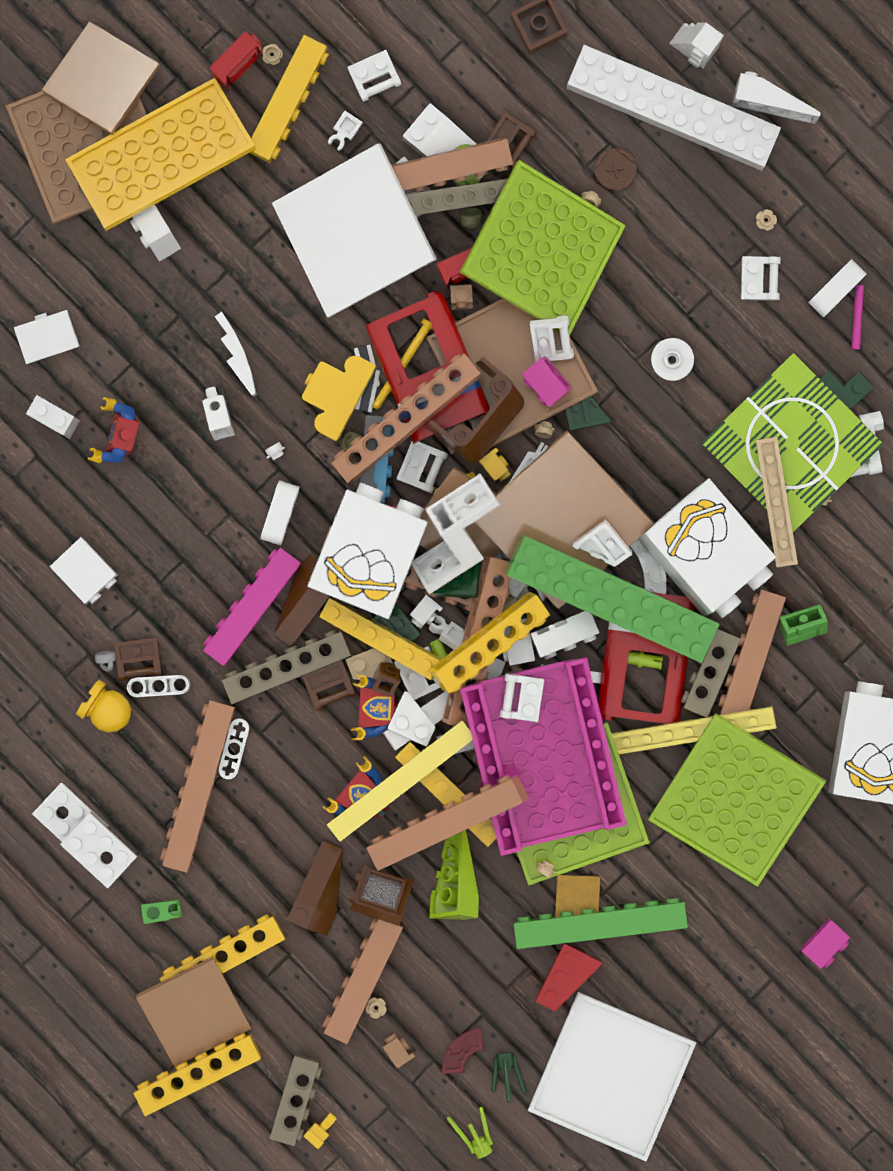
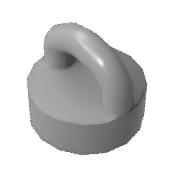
[95,651,116,672]

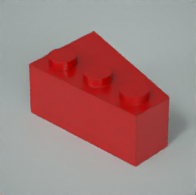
[535,943,603,1011]

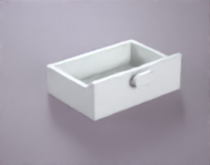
[14,310,80,364]

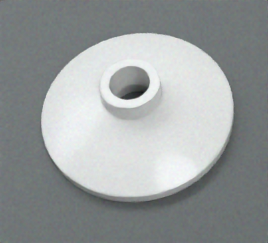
[651,338,694,381]

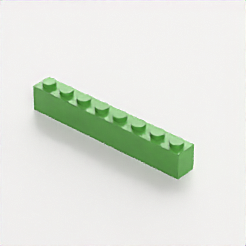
[513,898,688,949]

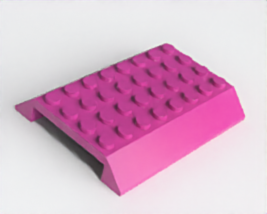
[460,658,627,856]

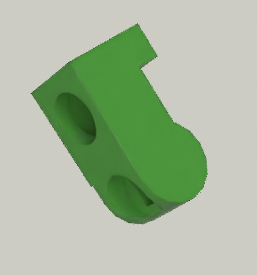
[141,899,182,924]

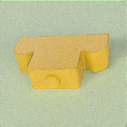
[302,356,377,442]

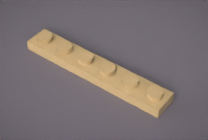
[756,437,798,568]

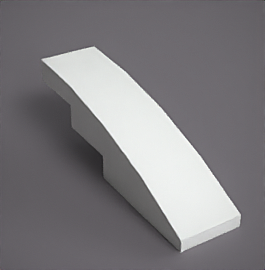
[215,312,257,397]
[383,692,464,750]

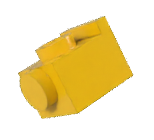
[479,448,511,482]

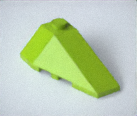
[430,830,479,920]

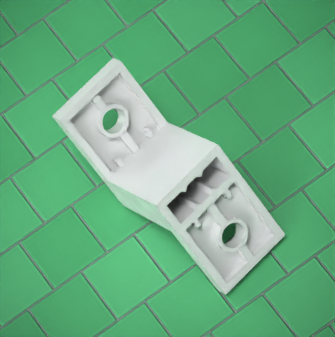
[412,474,500,594]

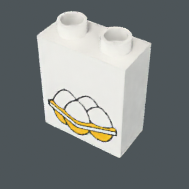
[638,479,776,618]
[308,483,428,619]
[828,681,893,804]

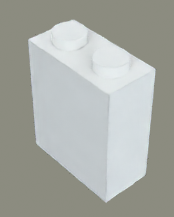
[26,395,80,439]
[50,537,118,604]

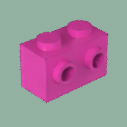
[522,356,572,407]
[800,918,850,969]

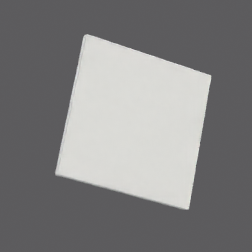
[272,144,437,318]
[528,992,696,1161]

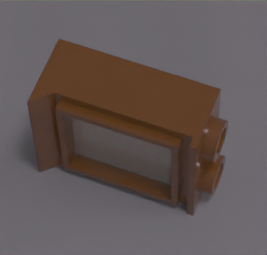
[348,864,414,926]

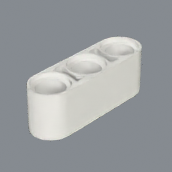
[808,259,866,318]
[261,480,300,546]
[127,675,191,697]

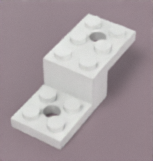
[32,782,138,889]

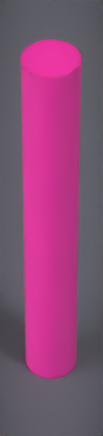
[852,285,864,350]

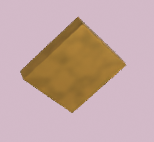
[555,874,600,917]

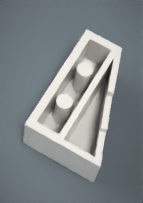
[669,23,724,68]
[130,205,181,262]
[530,611,599,660]

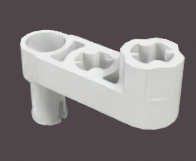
[850,411,884,478]

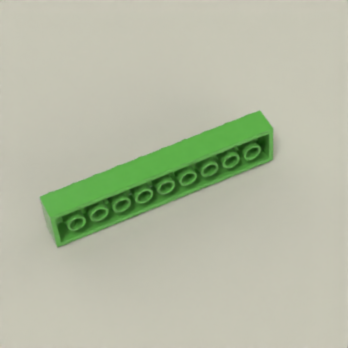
[504,534,720,663]

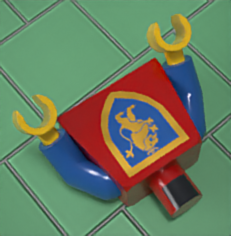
[88,397,139,463]
[351,674,399,741]
[323,756,389,819]

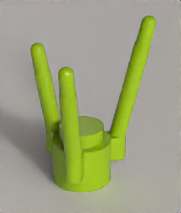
[447,1107,493,1159]

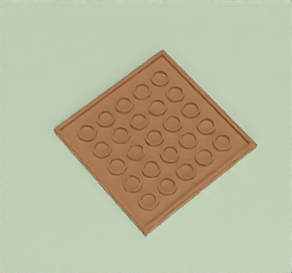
[6,91,147,224]

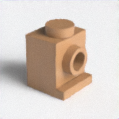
[450,285,473,310]
[383,1033,415,1069]

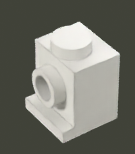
[410,595,443,629]

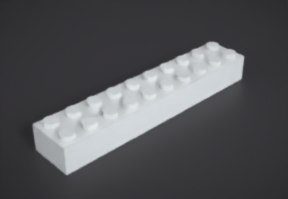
[566,45,781,171]

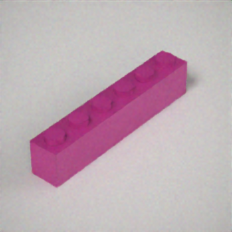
[203,548,302,666]

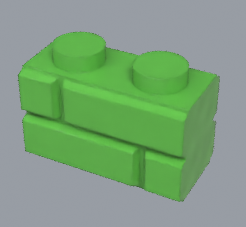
[779,604,828,646]

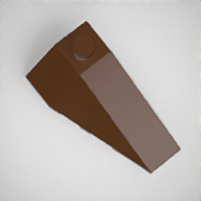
[274,554,331,647]
[287,840,343,936]

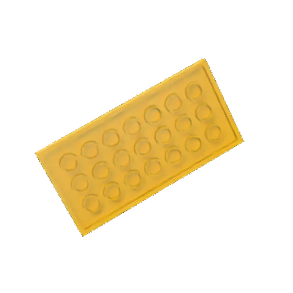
[65,78,256,231]

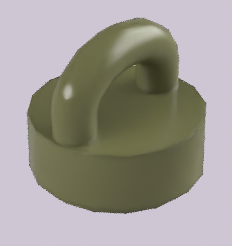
[460,207,482,229]
[342,432,363,454]

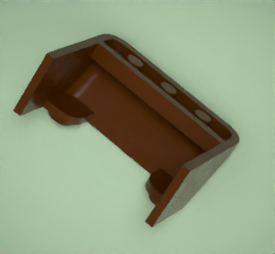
[425,357,524,463]

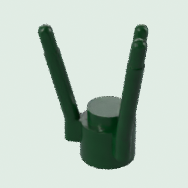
[491,1052,527,1103]

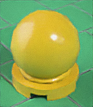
[76,680,131,732]

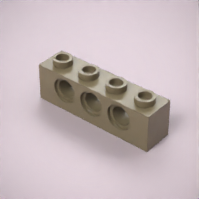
[681,629,740,717]
[270,1053,322,1146]

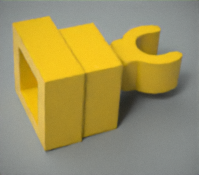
[304,1112,336,1149]

